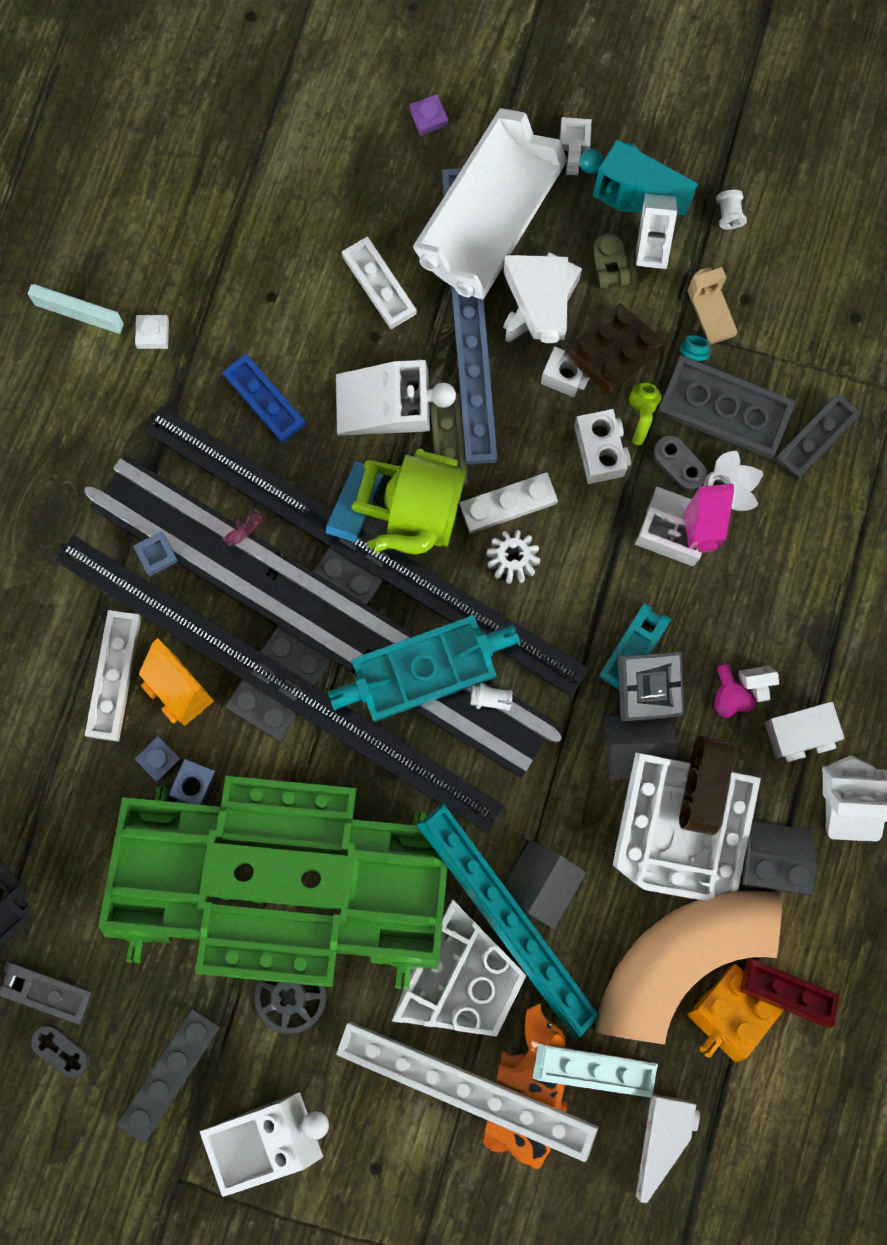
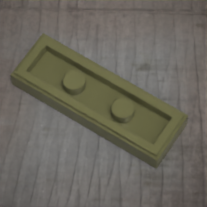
[429,393,468,486]

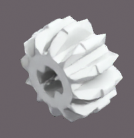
[487,530,540,584]

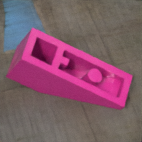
[684,484,734,552]

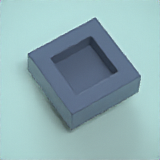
[133,531,178,576]
[135,737,182,783]

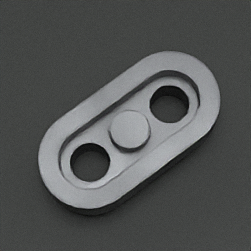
[653,436,707,492]

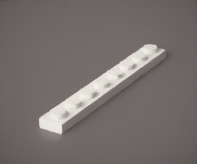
[336,1022,599,1162]

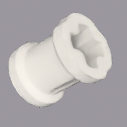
[716,190,747,230]

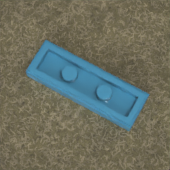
[326,461,384,542]

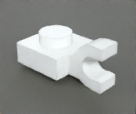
[560,117,592,175]

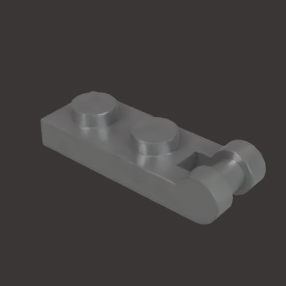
[0,961,94,1025]

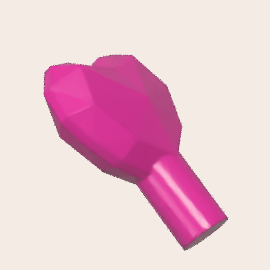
[714,664,756,718]

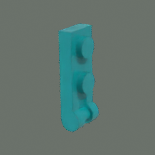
[598,602,671,690]

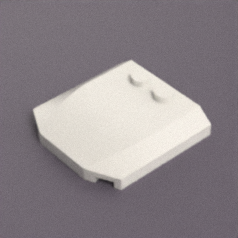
[612,752,761,901]

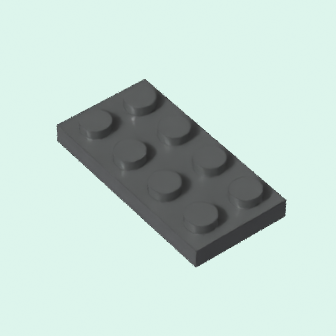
[657,355,796,460]

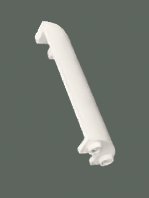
[413,108,567,299]

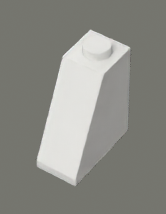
[504,255,568,343]

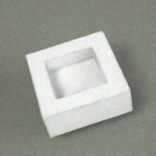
[135,315,169,349]

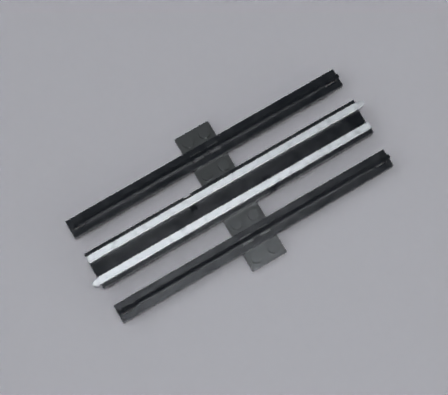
[55,405,589,834]

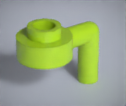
[628,382,662,446]

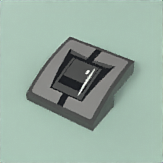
[618,652,684,721]

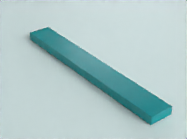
[417,804,599,1038]

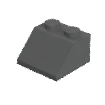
[739,821,816,895]

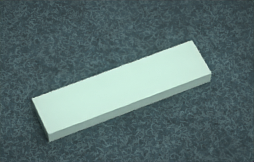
[533,1044,658,1098]

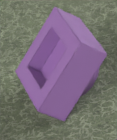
[409,94,448,136]

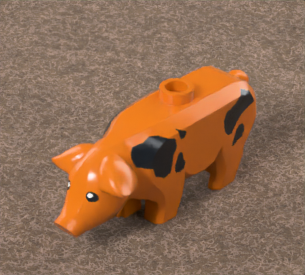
[483,1003,568,1169]

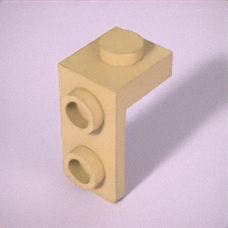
[687,267,737,345]

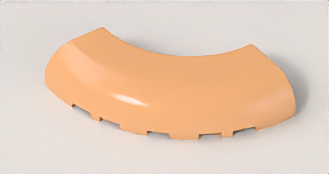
[594,890,782,1045]

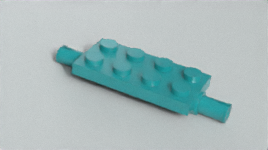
[327,615,520,722]

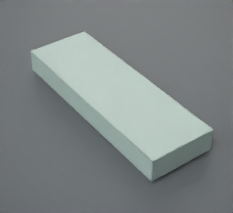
[27,284,124,334]

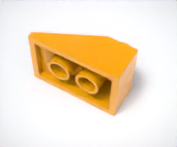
[139,638,214,726]

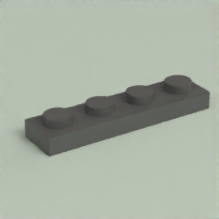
[117,1008,221,1144]

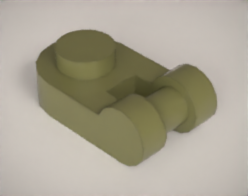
[592,234,630,289]

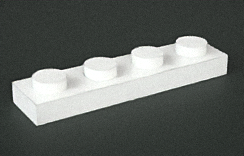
[85,610,141,742]

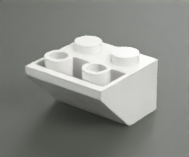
[635,487,702,567]

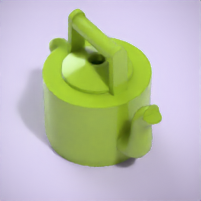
[351,449,466,555]

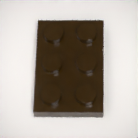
[563,303,666,396]

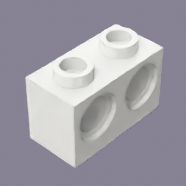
[636,193,677,269]
[574,409,631,484]

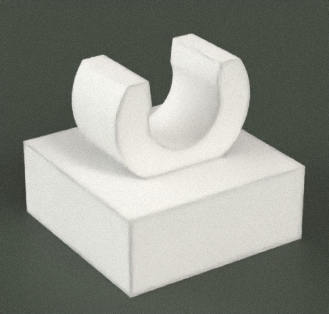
[738,665,779,702]

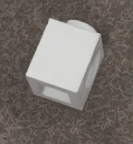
[541,346,589,398]

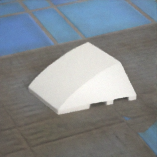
[392,899,526,1037]

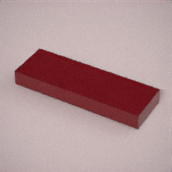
[740,959,840,1028]

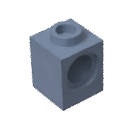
[169,759,218,805]

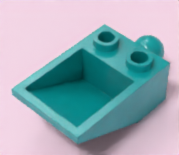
[579,139,698,215]

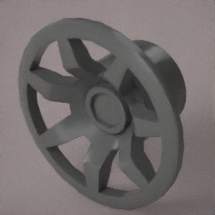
[254,980,327,1034]

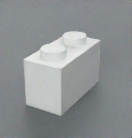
[764,702,845,762]

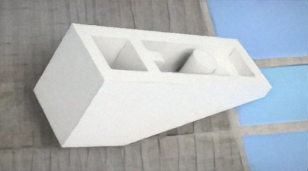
[636,1094,700,1203]

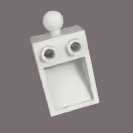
[336,360,456,436]
[200,1092,329,1197]

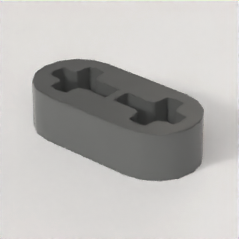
[31,1025,91,1078]

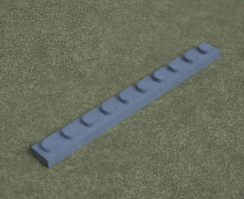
[442,168,497,465]

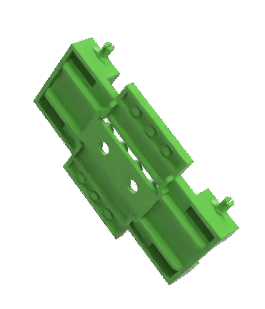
[98,776,447,990]

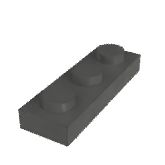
[774,393,861,481]

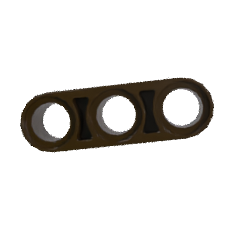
[679,736,735,835]

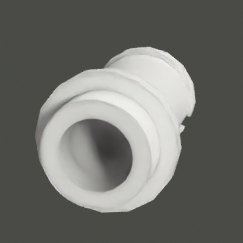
[470,683,513,711]

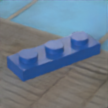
[222,353,306,444]

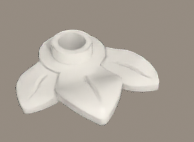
[703,451,763,511]

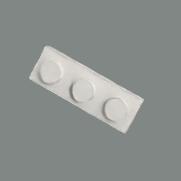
[342,236,417,330]
[459,472,558,534]

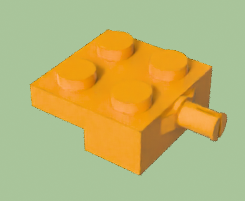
[687,964,784,1063]

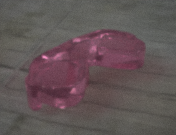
[222,509,263,546]

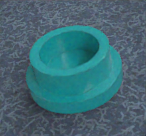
[680,335,711,362]

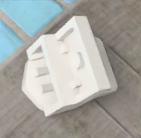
[822,756,887,841]

